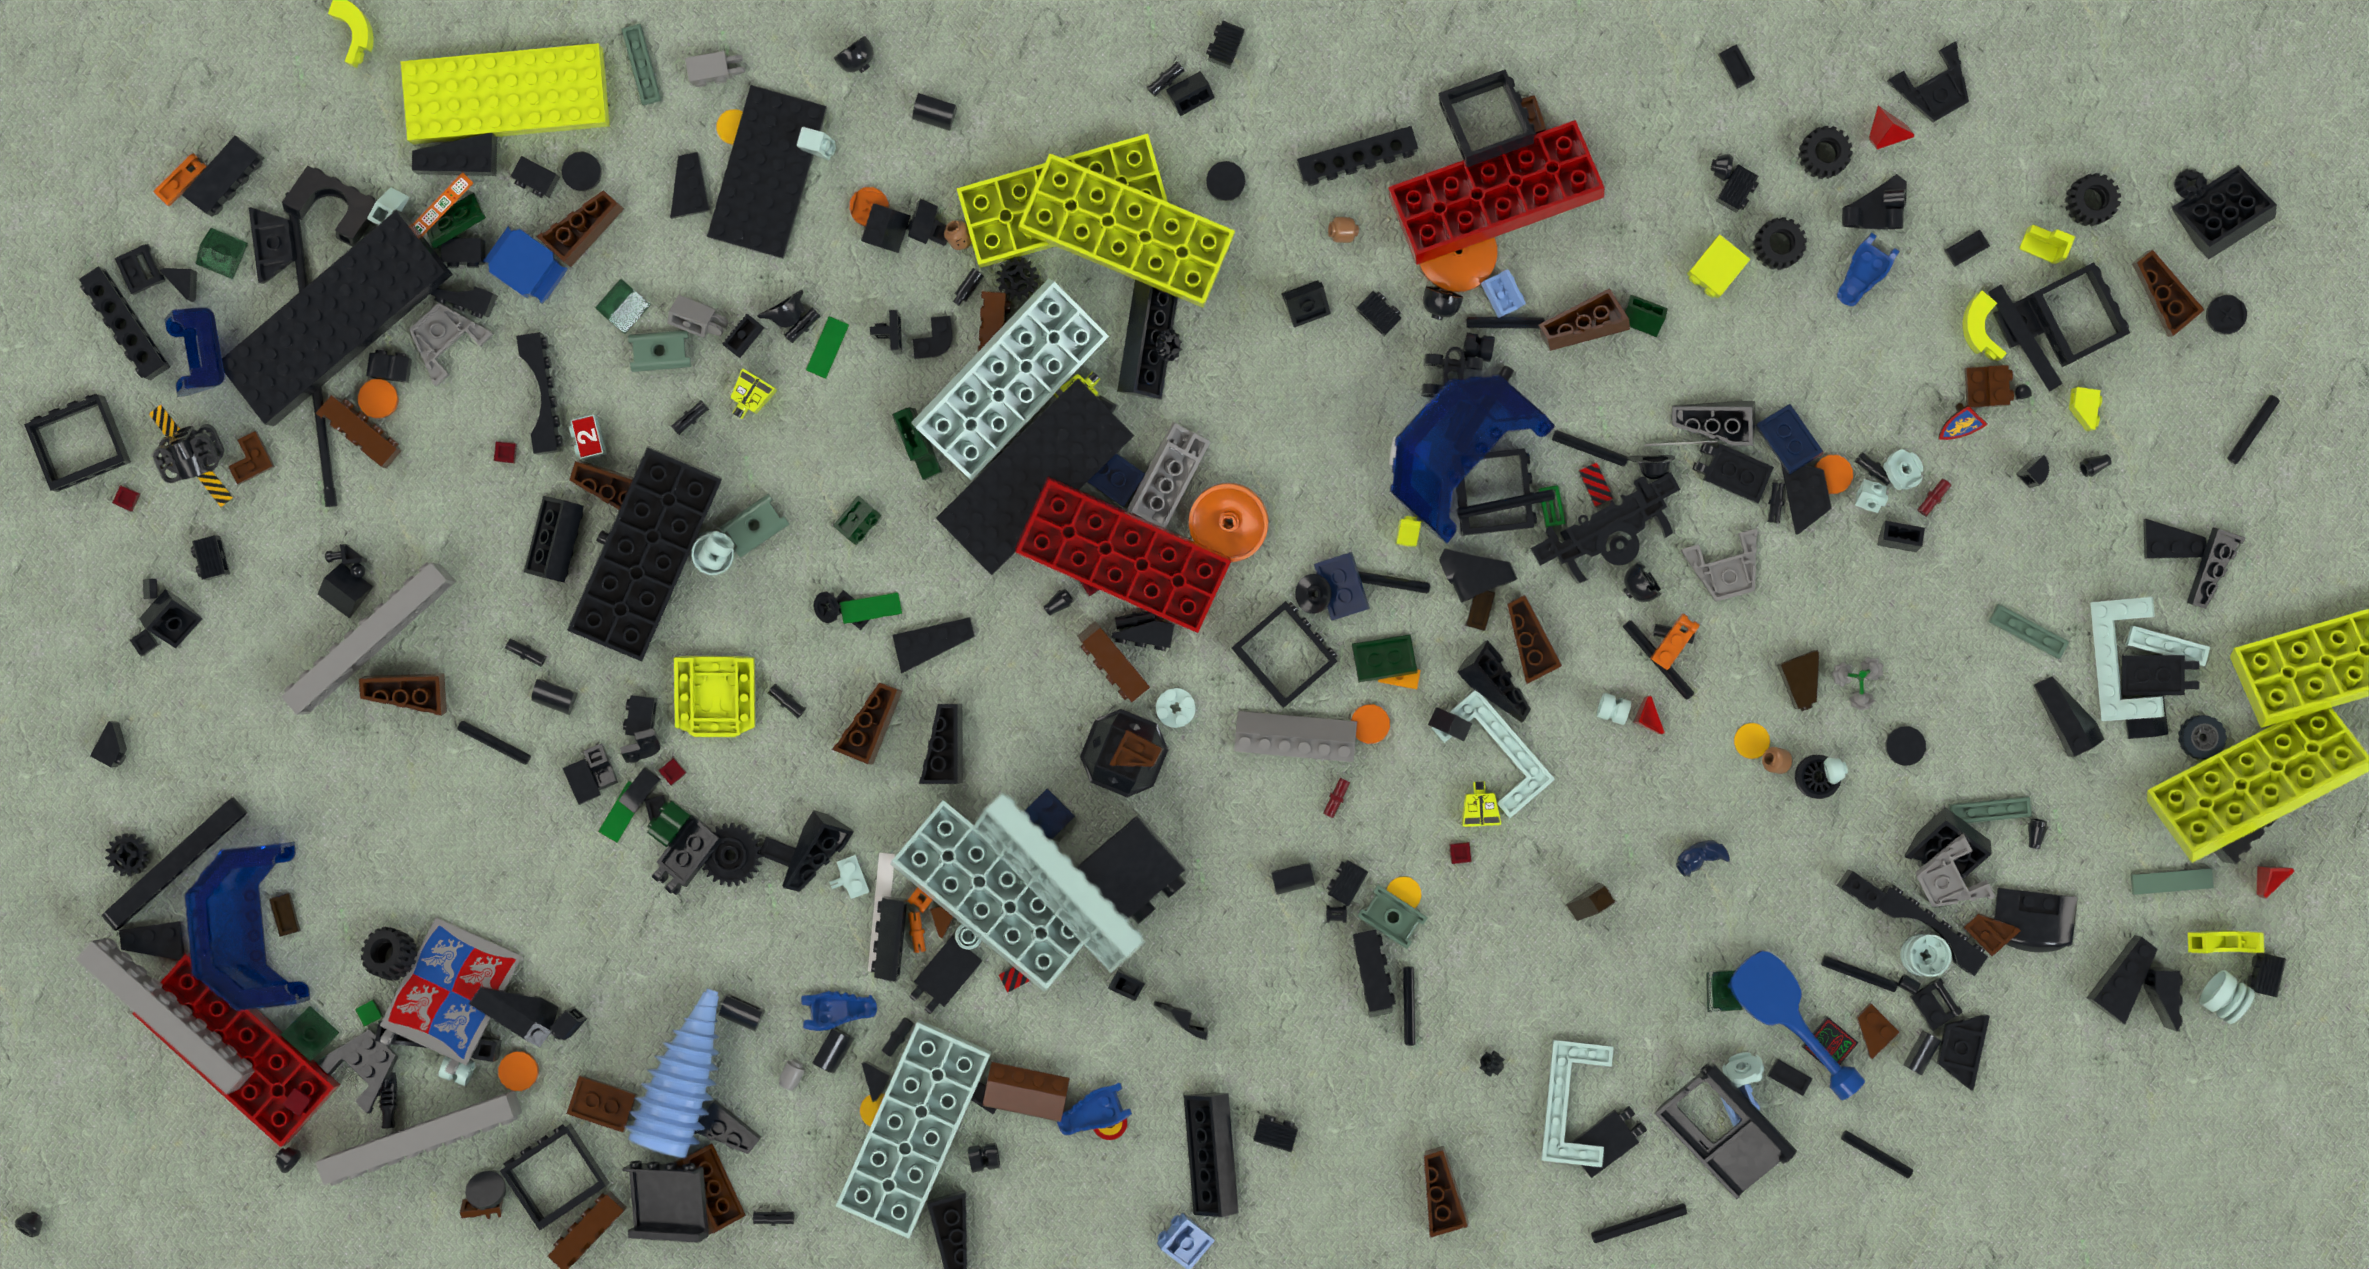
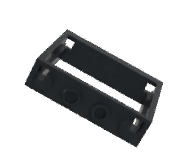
[1438,69,1536,167]
[2026,262,2130,367]
[24,393,131,492]
[1452,448,1537,536]
[1231,601,1338,708]
[500,1123,610,1231]

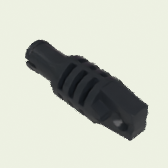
[379,1072,398,1129]

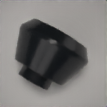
[1711,154,1733,181]
[275,1147,302,1173]
[15,1212,43,1238]

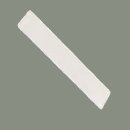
[1644,441,1717,446]

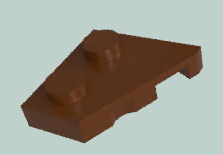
[1110,730,1163,767]
[1964,913,2021,957]
[1856,1003,1900,1059]

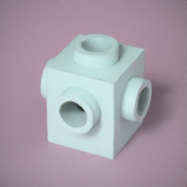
[1855,479,1888,513]

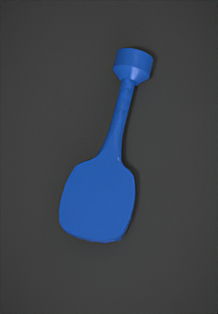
[1728,951,1865,1100]

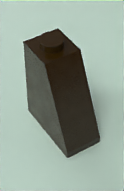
[1777,650,1819,711]
[1566,883,1616,921]

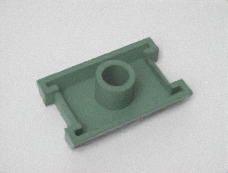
[628,330,691,372]
[720,493,790,558]
[1357,885,1428,949]

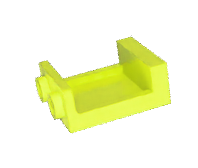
[1687,234,1750,299]

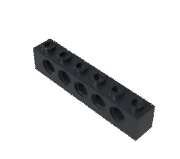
[1296,126,1418,186]
[79,266,170,380]

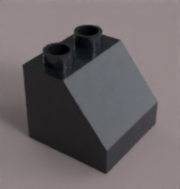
[1076,814,1186,924]

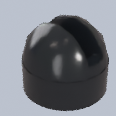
[2015,384,2032,400]

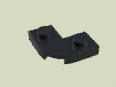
[913,316,953,359]
[620,728,661,763]

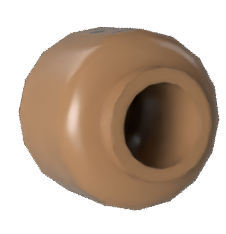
[1328,217,1359,243]
[944,221,972,250]
[1762,747,1792,774]

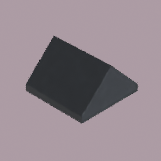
[317,563,374,618]
[2123,695,2169,739]

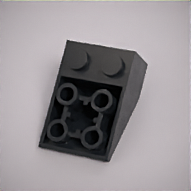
[2143,967,2183,1032]

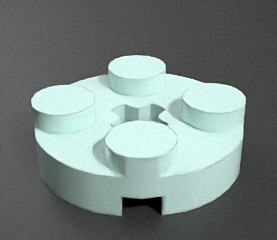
[1883,449,1923,490]
[1156,688,1196,728]
[1723,1052,1764,1088]

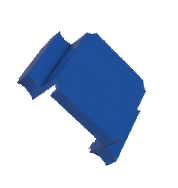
[483,226,568,304]

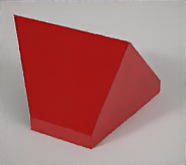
[1869,105,1914,150]
[1633,696,1665,734]
[2257,866,2295,898]

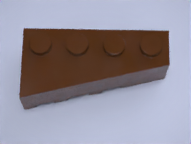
[536,190,624,267]
[2132,249,2205,337]
[1539,288,1630,351]
[978,291,1011,352]
[316,395,402,468]
[570,460,633,511]
[1507,595,1562,684]
[1078,621,1150,702]
[359,673,447,716]
[832,683,902,765]
[1424,1146,1469,1238]
[547,1191,628,1269]

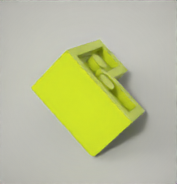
[2019,225,2075,264]

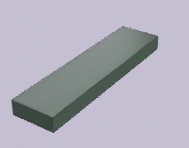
[621,24,662,106]
[1988,604,2069,659]
[1949,797,2032,823]
[2131,868,2214,895]

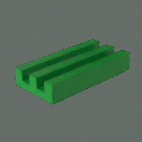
[1538,485,1566,528]

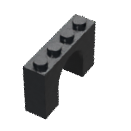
[282,165,377,247]

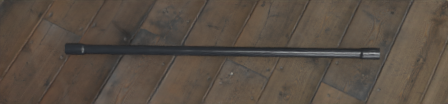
[285,192,338,508]

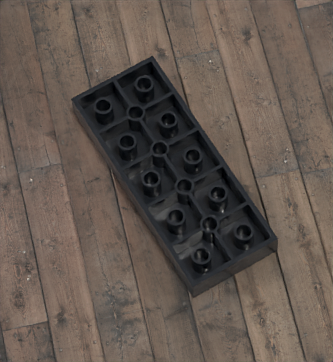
[936,378,1135,575]
[567,445,722,662]

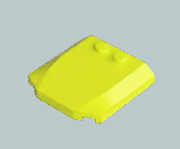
[674,656,755,737]

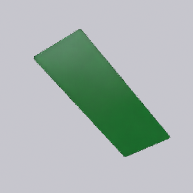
[806,316,849,379]
[840,592,902,624]
[598,781,635,843]

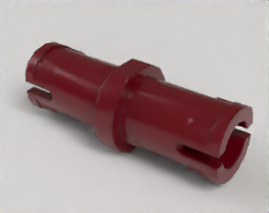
[1917,479,1952,517]
[1323,778,1350,818]

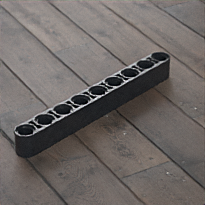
[101,797,247,931]

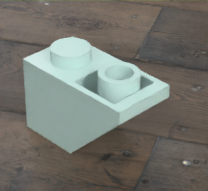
[797,127,836,160]
[367,187,409,225]

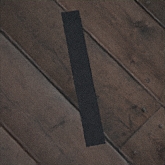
[1988,284,2063,392]

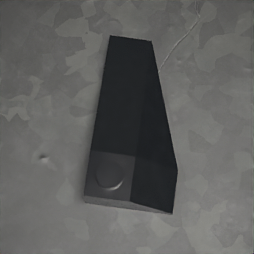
[1672,401,1756,446]
[1457,640,1531,723]
[2034,676,2105,757]
[782,810,854,892]
[469,986,558,1048]

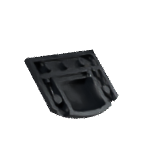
[1994,888,2078,952]

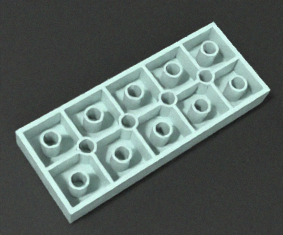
[911,278,1109,481]
[973,793,1144,973]
[890,800,1084,992]
[836,1020,991,1239]

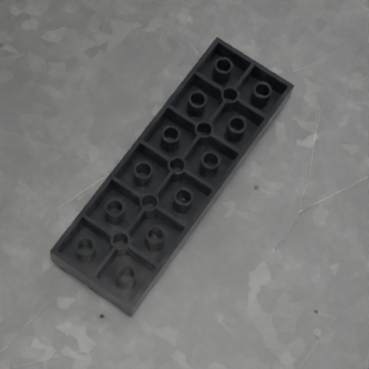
[217,210,453,426]

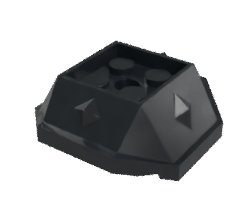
[1080,709,1169,798]

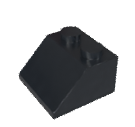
[861,203,911,253]
[139,589,202,648]

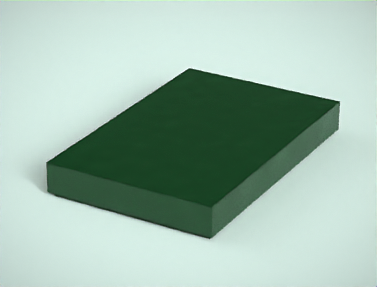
[427,193,486,248]
[1352,634,1417,683]

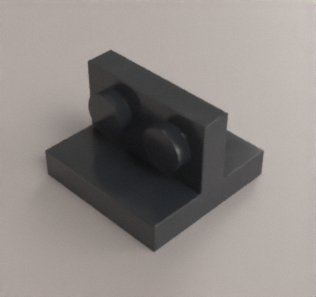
[1281,280,1331,328]
[870,310,902,354]

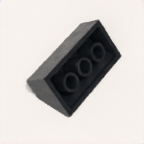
[182,135,265,217]
[524,496,584,583]
[871,897,908,982]

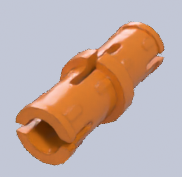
[907,911,926,953]

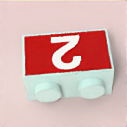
[569,415,607,460]

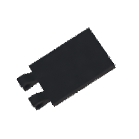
[1692,443,1774,504]
[2122,655,2200,695]
[652,815,722,895]
[909,935,983,1014]
[1570,1106,1647,1178]

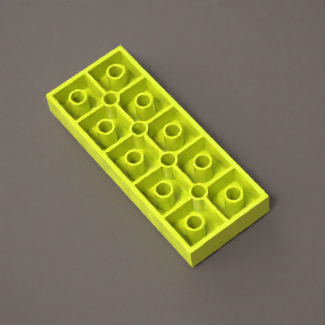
[400,43,610,145]
[956,133,1168,268]
[1018,153,1235,308]
[2229,609,2369,728]
[2147,707,2369,863]

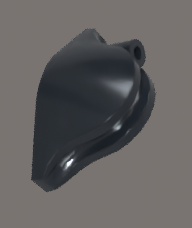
[757,289,806,327]

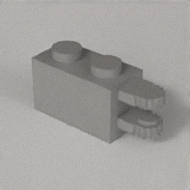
[685,51,745,87]
[667,295,729,338]

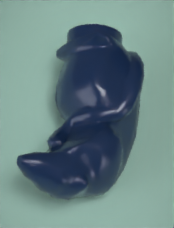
[1676,840,1730,877]

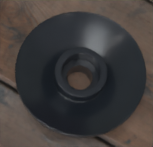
[1295,574,1332,614]

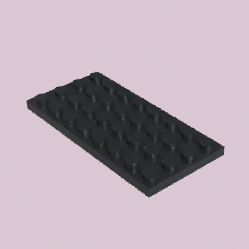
[707,85,827,259]

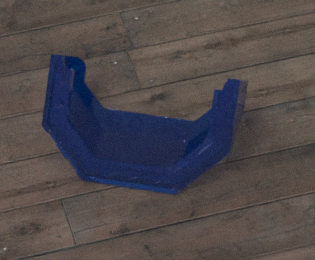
[1390,374,1555,544]
[184,841,310,1011]

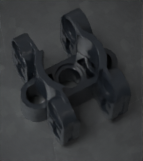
[1421,346,1483,406]
[153,424,224,483]

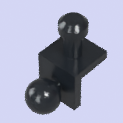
[325,544,367,578]

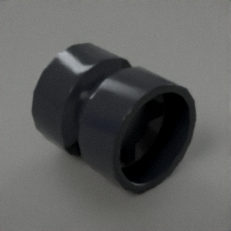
[1463,332,1495,362]
[968,1142,1000,1173]

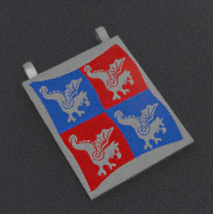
[380,917,522,1075]

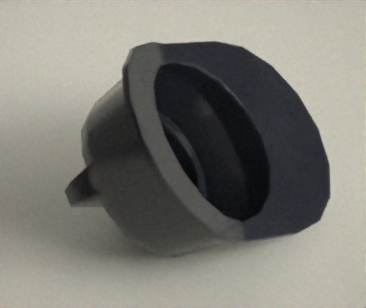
[1627,455,1675,479]

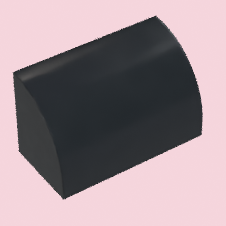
[1166,71,1215,116]
[912,93,957,131]
[2016,455,2050,488]
[1877,521,1925,553]
[531,679,578,715]
[563,759,601,805]
[1271,862,1315,895]
[719,994,765,1032]
[812,1027,855,1073]
[1903,1030,1941,1076]

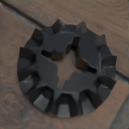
[2174,169,2207,200]
[1156,329,1183,361]
[814,591,841,623]

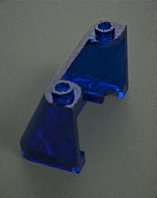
[164,307,225,397]

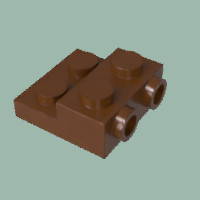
[1965,365,2014,408]

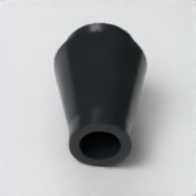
[2079,454,2112,477]
[1043,589,1074,616]
[2028,819,2048,849]

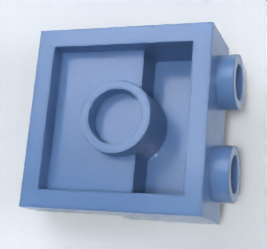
[1157,1213,1215,1269]

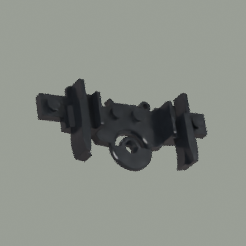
[1530,472,1681,584]

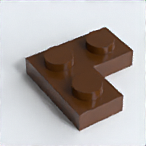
[228,431,275,485]

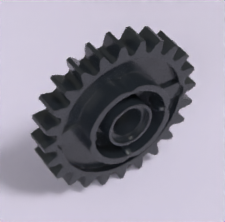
[702,823,764,887]

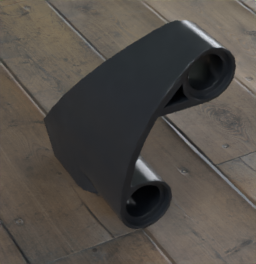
[1842,174,1907,230]
[1439,548,1517,603]

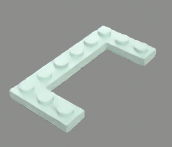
[2090,597,2164,721]
[1431,690,1555,818]
[1541,1040,1614,1167]

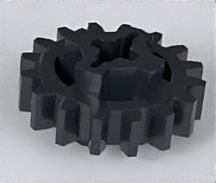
[996,257,1039,301]
[105,833,151,877]

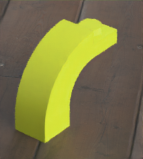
[328,0,374,68]
[1962,290,2007,361]
[2188,930,2264,953]

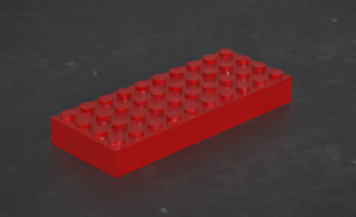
[1388,120,1605,265]
[1015,477,1231,633]
[132,952,341,1148]

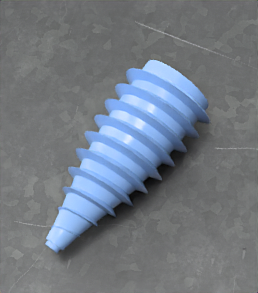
[624,988,720,1158]

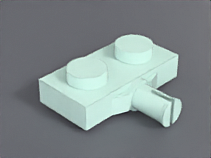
[829,855,869,899]

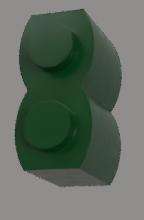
[647,800,692,847]

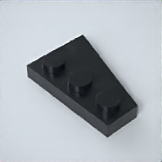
[670,152,710,219]
[2143,519,2206,559]
[119,921,185,960]
[694,1100,762,1154]

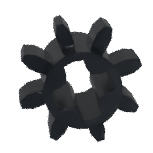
[1479,1050,1505,1077]

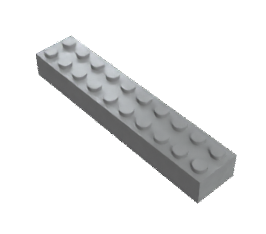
[281,562,456,715]
[76,938,255,1094]
[316,1091,522,1186]

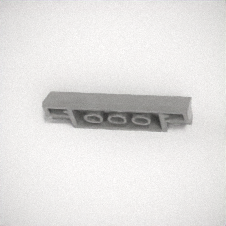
[1126,422,1210,528]
[1234,711,1357,762]

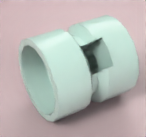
[698,531,734,570]
[1596,693,1631,725]
[438,1056,475,1086]

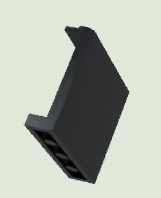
[622,1160,709,1243]

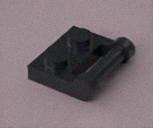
[114,244,166,295]
[1909,978,1963,1031]

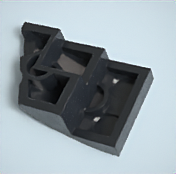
[1153,1001,1208,1041]

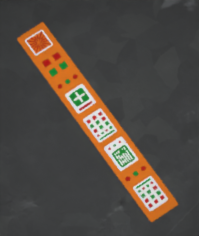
[413,173,473,236]

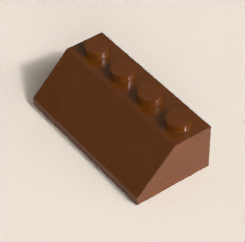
[983,1062,1070,1122]
[674,1143,746,1235]

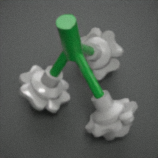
[1832,657,1884,710]

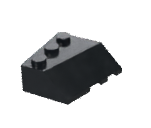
[1904,807,1992,879]

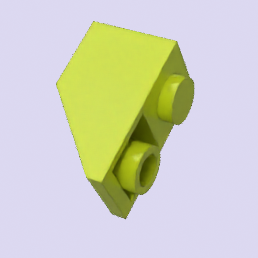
[2069,387,2102,431]
[1395,516,1421,547]

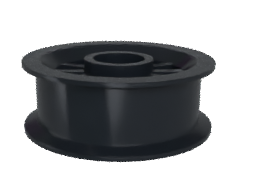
[1795,755,1841,799]

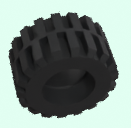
[1798,126,1853,179]
[2065,173,2121,226]
[1753,217,1807,270]
[361,927,417,981]

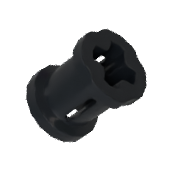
[1326,905,1347,923]

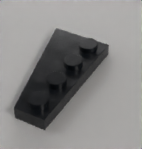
[2187,527,2245,609]
[892,617,975,674]

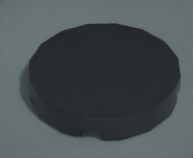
[561,151,602,192]
[1206,161,1246,201]
[2206,295,2247,335]
[1885,726,1926,766]
[465,1171,506,1210]

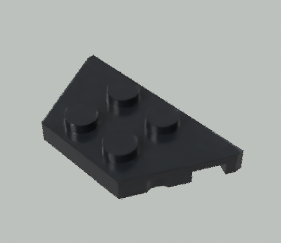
[249,207,296,284]
[1781,464,1832,535]
[1937,1014,1990,1091]

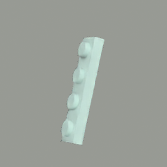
[2126,626,2210,666]

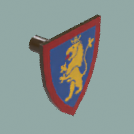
[1938,403,1988,440]

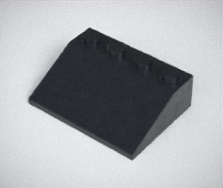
[2172,165,2277,260]

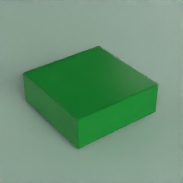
[355,999,383,1027]

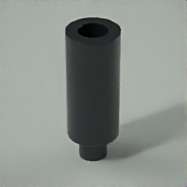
[953,268,984,306]

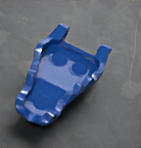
[1837,232,1900,306]
[801,991,877,1031]
[1057,1083,1132,1136]

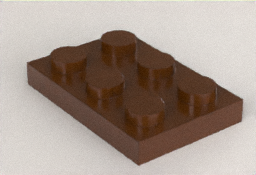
[566,1075,637,1133]

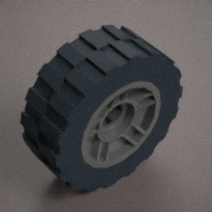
[2178,715,2227,759]

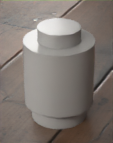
[779,1059,805,1091]

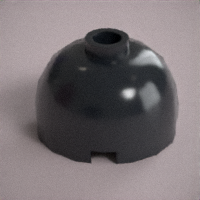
[834,36,874,73]
[1423,286,1463,320]
[1624,562,1662,602]

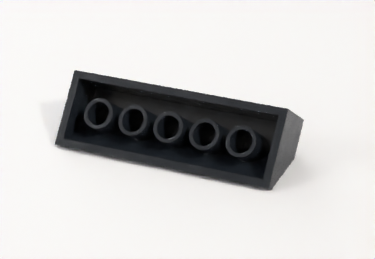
[1117,280,1178,400]
[1183,1092,1239,1217]

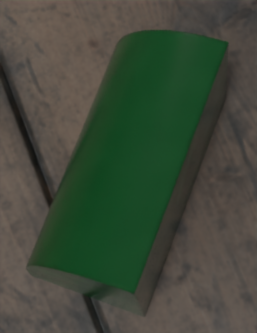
[1624,295,1668,337]

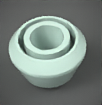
[1824,757,1848,784]
[955,924,982,950]

